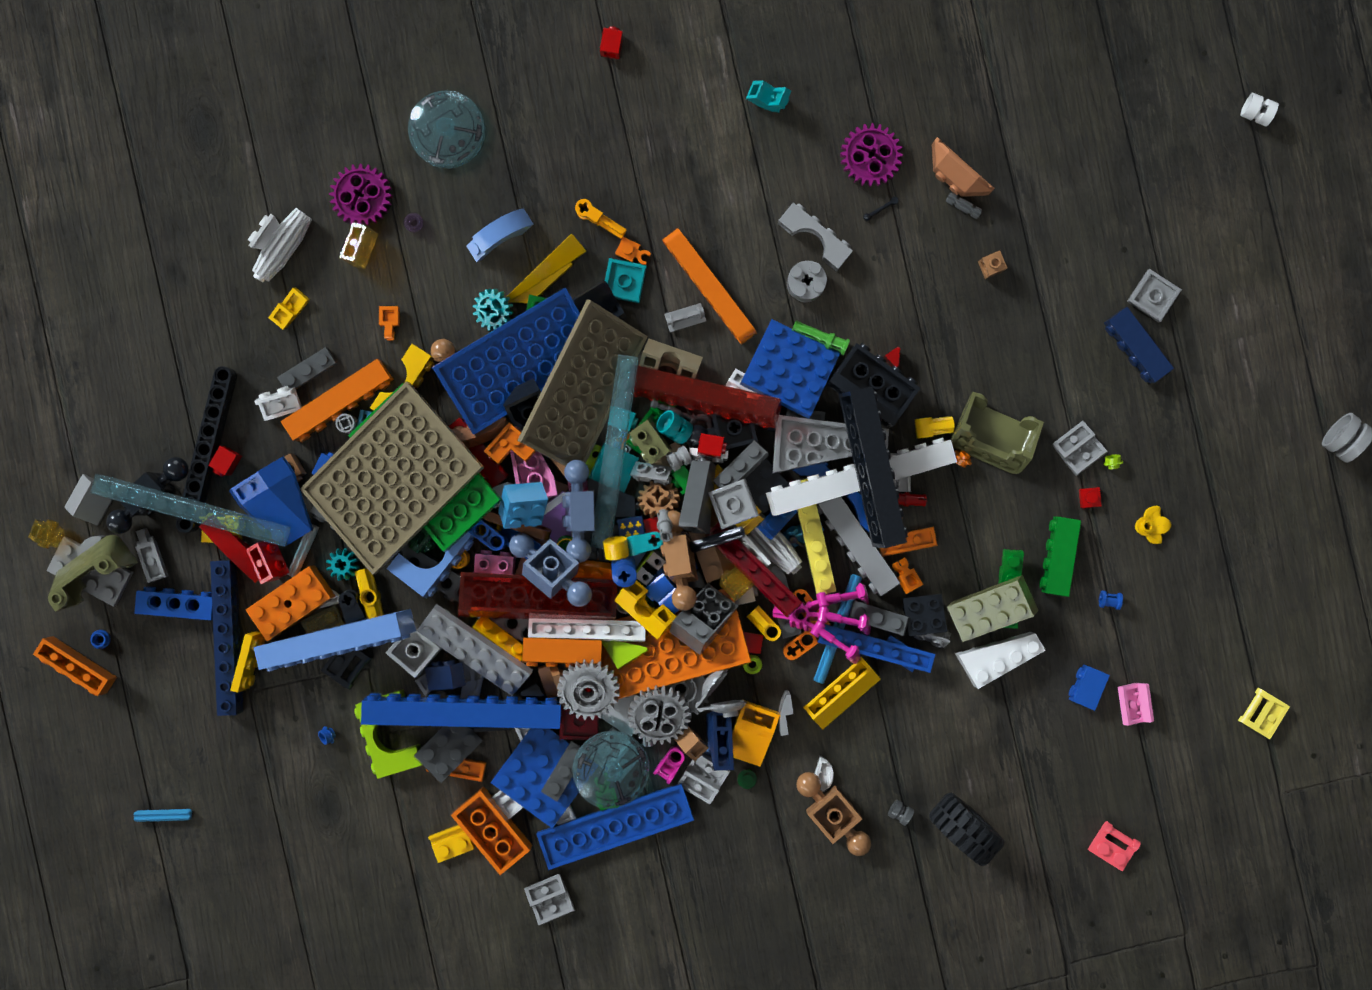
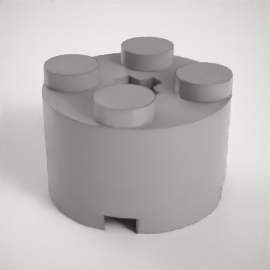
[787,261,827,302]

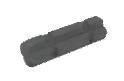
[946,192,982,219]

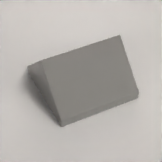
[65,474,117,525]

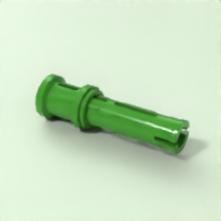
[792,320,850,356]

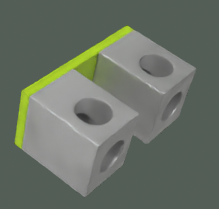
[636,550,666,586]

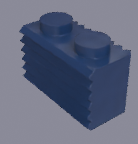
[425,660,466,691]

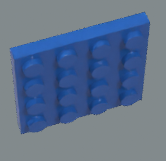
[740,319,840,419]
[490,728,598,829]

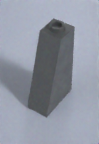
[679,458,716,534]

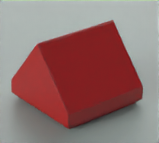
[883,347,901,367]

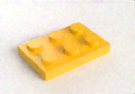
[230,631,265,693]

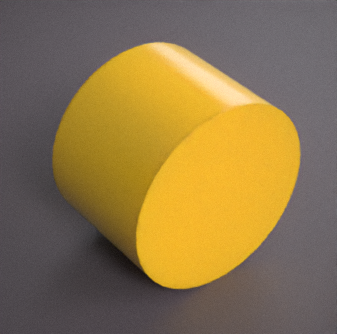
[603,536,629,560]

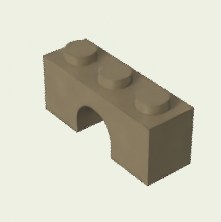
[639,339,703,385]

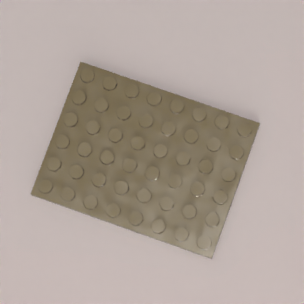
[300,381,484,575]

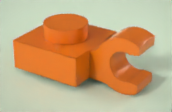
[379,306,400,341]

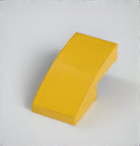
[268,287,310,330]

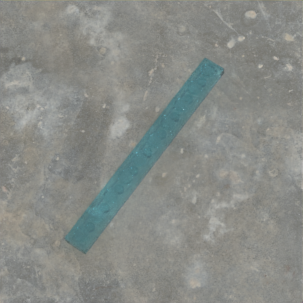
[590,354,639,549]
[90,474,291,547]

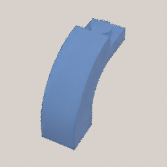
[467,208,534,262]

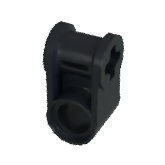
[338,589,367,624]

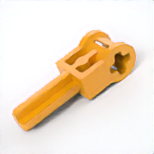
[575,199,627,239]

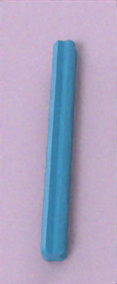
[814,574,862,684]

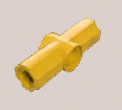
[355,568,384,619]

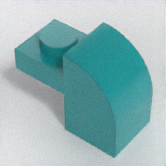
[746,80,791,113]

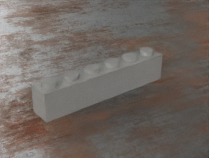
[817,497,900,596]

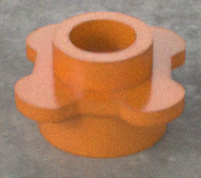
[954,450,972,468]

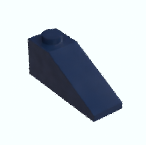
[706,711,734,771]

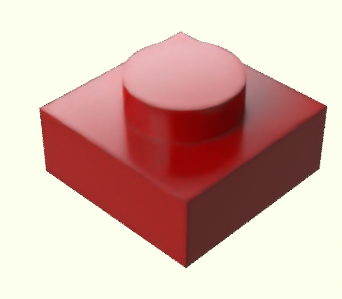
[1079,487,1101,508]

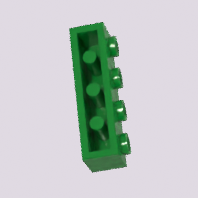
[1040,516,1081,597]

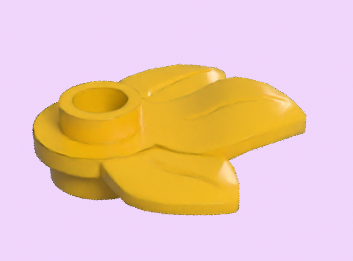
[1135,506,1172,544]

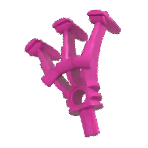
[773,583,871,664]

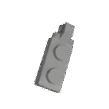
[135,528,168,583]

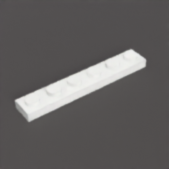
[528,618,645,642]

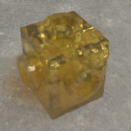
[29,519,64,549]

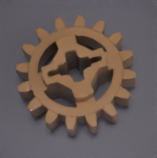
[638,481,680,519]

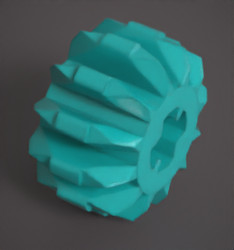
[326,548,360,581]

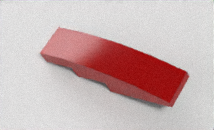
[199,514,259,583]

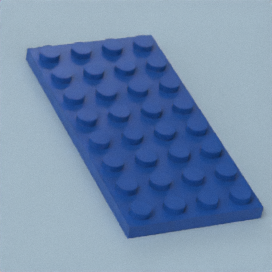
[432,288,580,435]

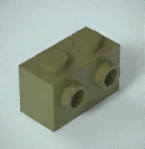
[629,418,672,465]

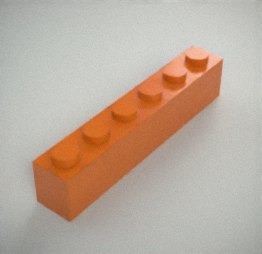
[280,359,394,442]

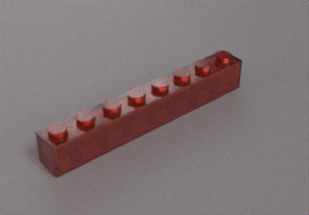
[625,365,781,428]

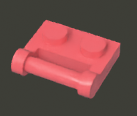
[1088,821,1141,871]

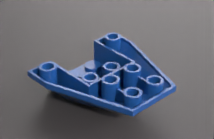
[229,456,313,547]

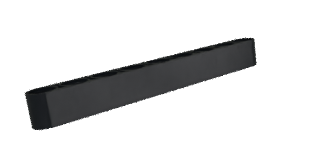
[176,366,237,533]

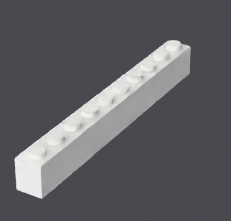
[766,438,957,516]

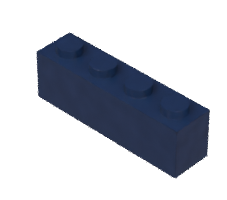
[1104,307,1174,384]

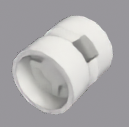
[1240,93,1279,127]

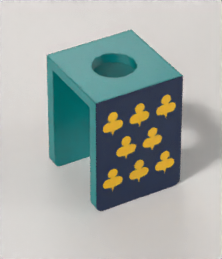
[617,516,646,537]

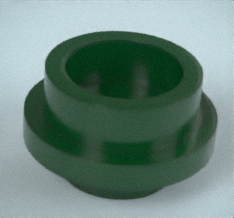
[737,769,757,789]

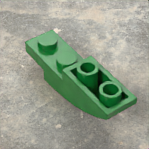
[998,549,1024,629]

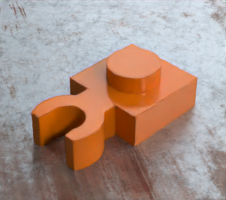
[615,237,651,265]
[892,558,923,594]

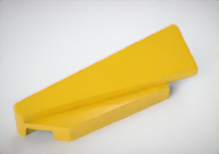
[507,234,586,304]

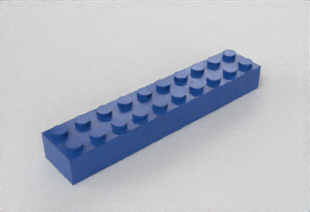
[361,693,561,729]

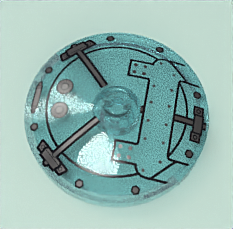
[408,90,485,168]
[572,731,650,809]

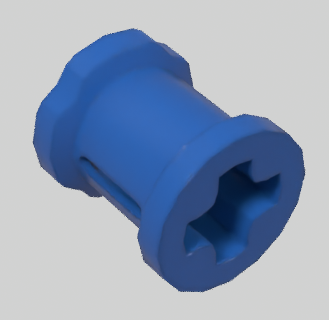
[1099,591,1123,610]

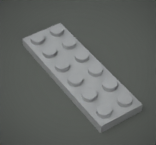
[417,604,533,696]

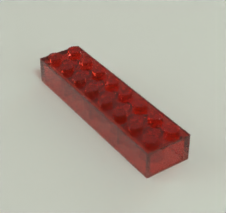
[458,572,617,620]

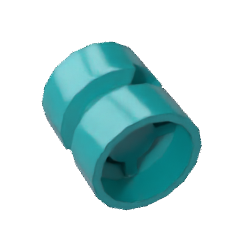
[656,410,693,445]

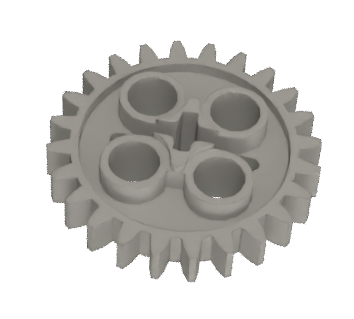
[628,685,691,745]

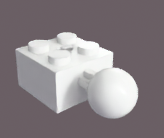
[386,608,450,678]

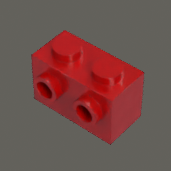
[246,538,290,584]

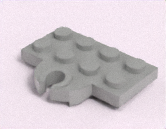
[47,536,133,607]

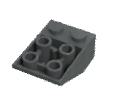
[670,583,738,655]

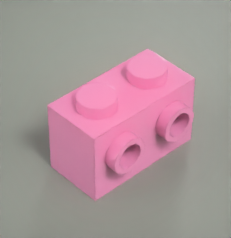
[473,550,516,580]

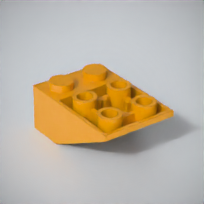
[732,700,780,767]

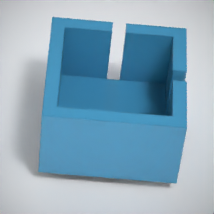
[498,482,548,529]

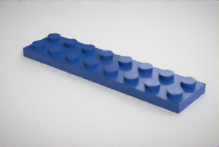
[536,783,694,870]

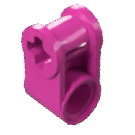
[653,745,685,784]

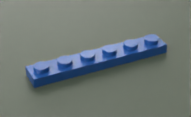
[817,624,935,673]

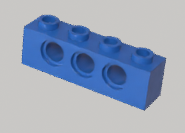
[134,587,213,620]

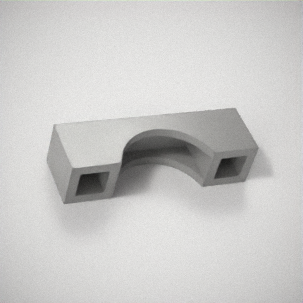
[778,202,853,272]

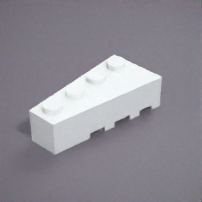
[955,632,1046,689]

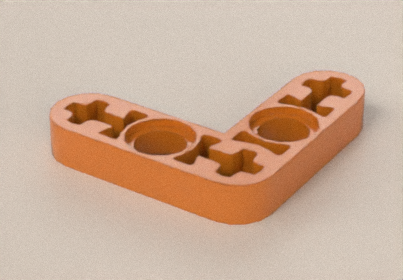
[783,589,830,660]

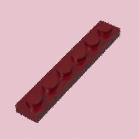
[705,522,802,618]

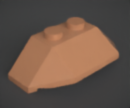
[932,137,995,197]

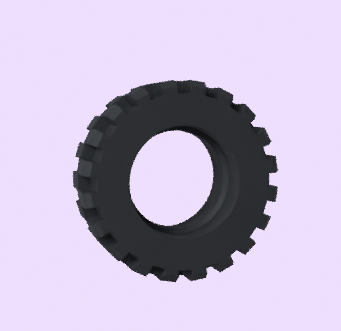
[929,793,1005,866]

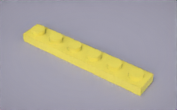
[797,479,836,594]

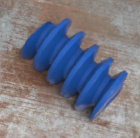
[611,556,637,587]

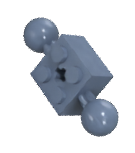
[562,460,595,563]
[509,533,592,607]

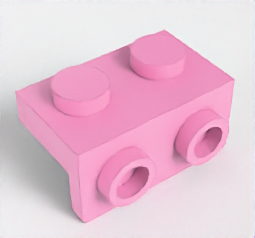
[1118,683,1154,726]

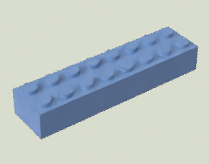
[253,609,416,672]

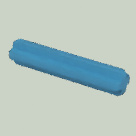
[134,809,192,822]

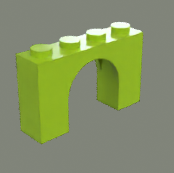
[354,689,422,779]

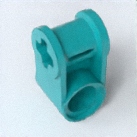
[626,531,663,556]

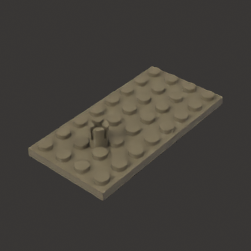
[517,300,648,467]

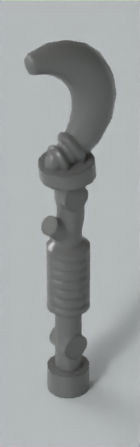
[650,400,713,429]

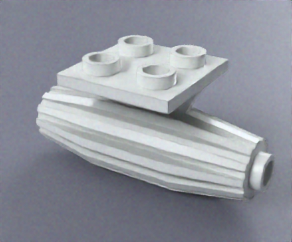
[248,208,312,283]
[739,513,802,575]

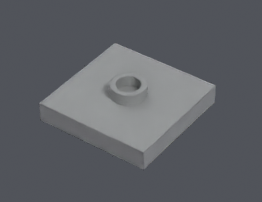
[1127,269,1182,322]
[708,479,759,529]

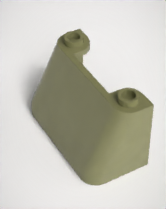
[951,392,1044,474]
[48,535,138,612]

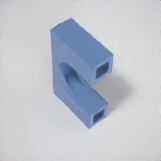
[387,532,474,599]

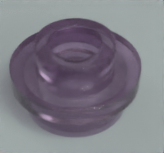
[404,213,423,232]

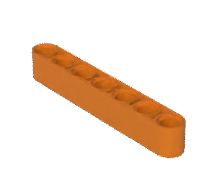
[662,228,757,345]

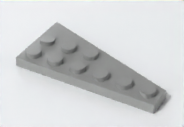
[773,415,889,473]

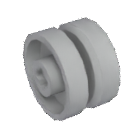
[1322,413,1372,463]

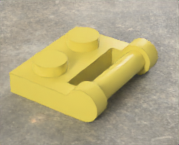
[1238,688,1290,739]

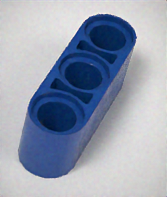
[468,519,508,551]

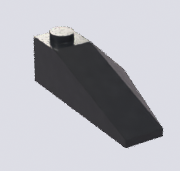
[503,379,541,431]

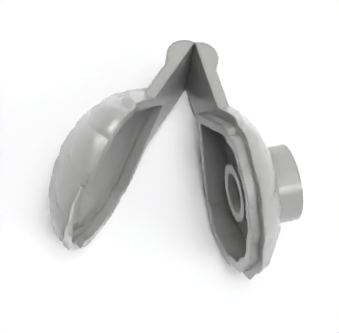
[695,669,747,717]

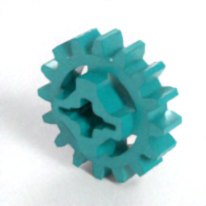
[472,289,513,331]

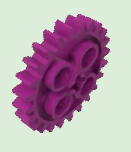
[840,123,903,187]
[329,163,393,227]

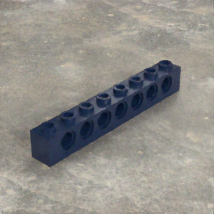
[210,560,244,716]

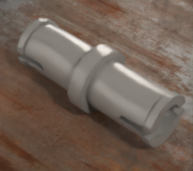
[657,509,673,542]

